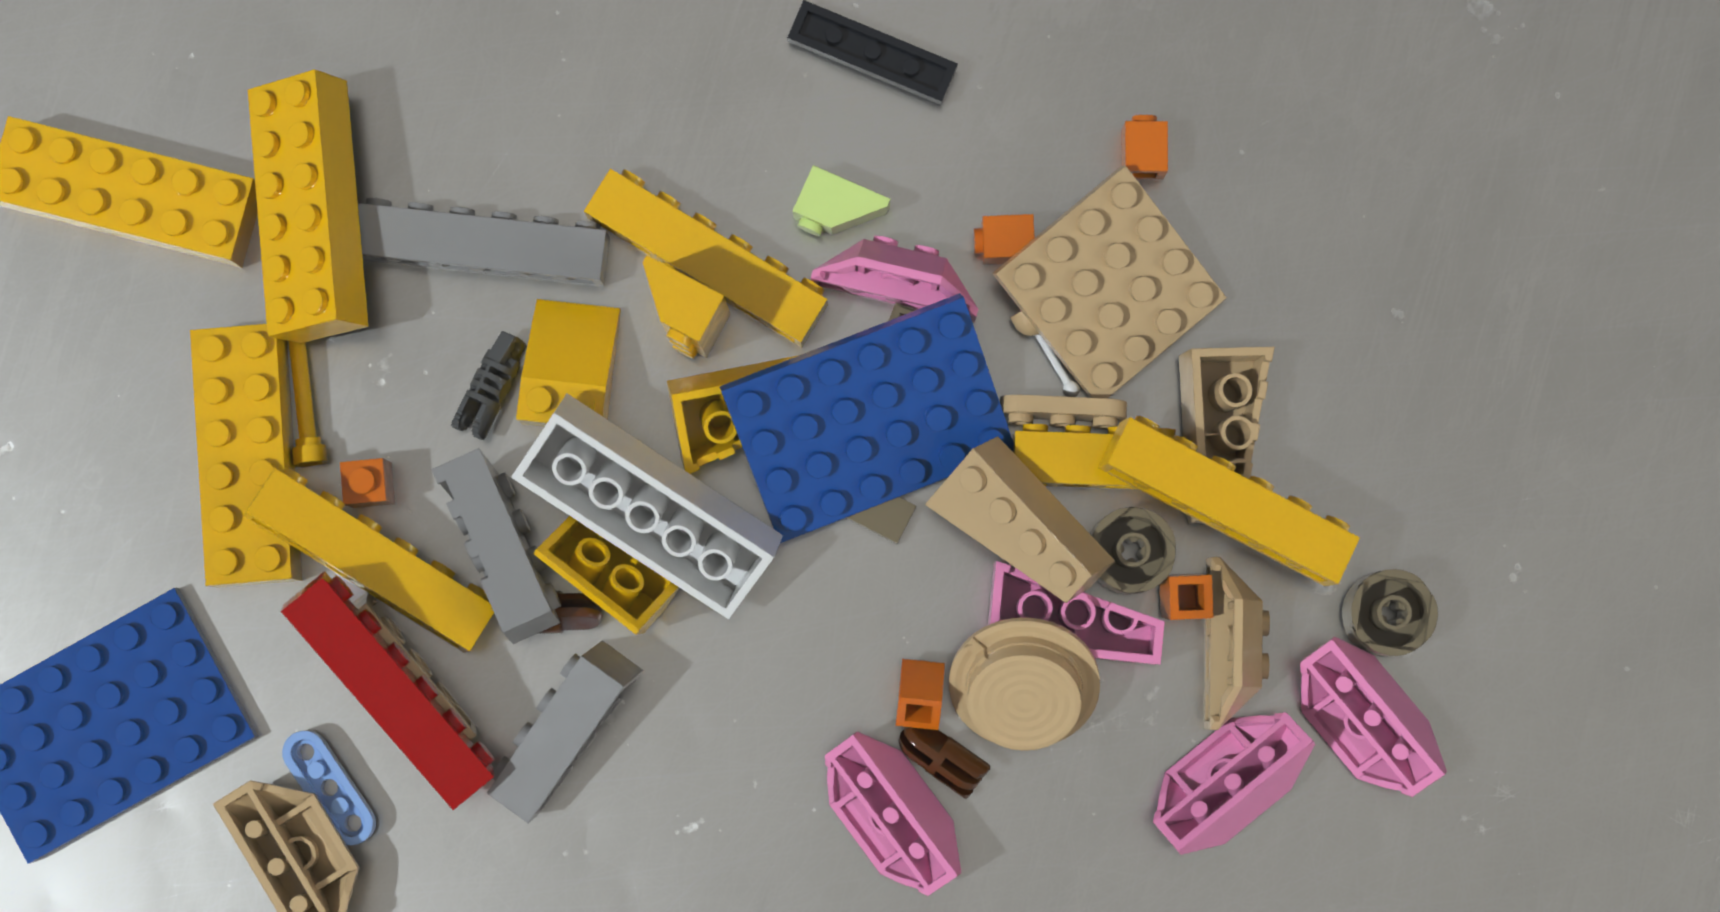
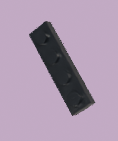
[787,0,958,105]

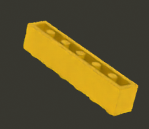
[584,168,828,348]
[1098,416,1360,586]
[243,467,494,653]

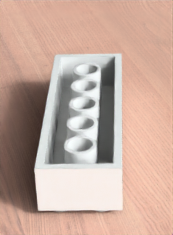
[511,393,783,620]

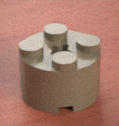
[1090,507,1176,595]
[1342,569,1438,657]

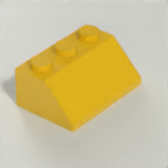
[642,255,731,359]
[534,516,679,635]

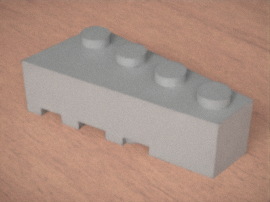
[431,448,561,644]
[487,640,643,823]

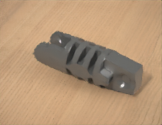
[451,331,525,440]

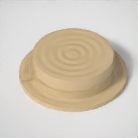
[949,617,1100,751]

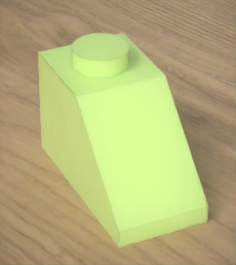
[792,165,891,236]

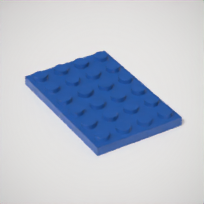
[719,293,1014,543]
[0,588,259,864]

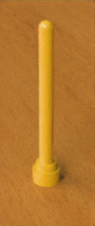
[288,341,328,467]

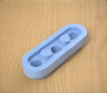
[282,731,376,845]

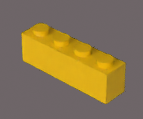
[1013,424,1186,489]

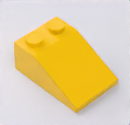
[516,299,621,427]

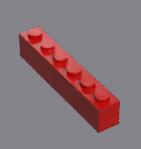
[281,571,495,810]

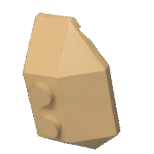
[1204,557,1270,730]
[213,780,360,912]

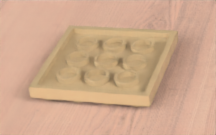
[992,166,1227,398]

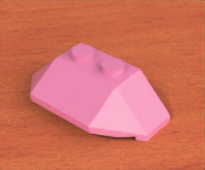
[811,236,978,323]
[1300,636,1447,797]
[1153,712,1315,855]
[825,732,961,896]

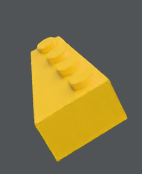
[667,355,799,474]

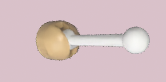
[1010,311,1080,397]

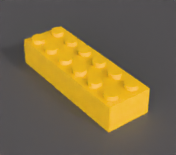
[248,69,369,343]
[0,116,258,268]
[190,324,303,588]

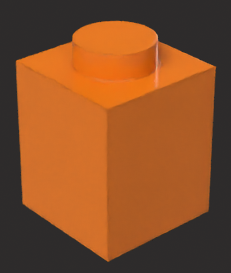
[1121,115,1168,180]
[974,214,1035,265]
[340,458,395,508]
[1159,573,1214,620]
[896,659,945,730]

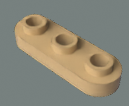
[1000,395,1127,429]

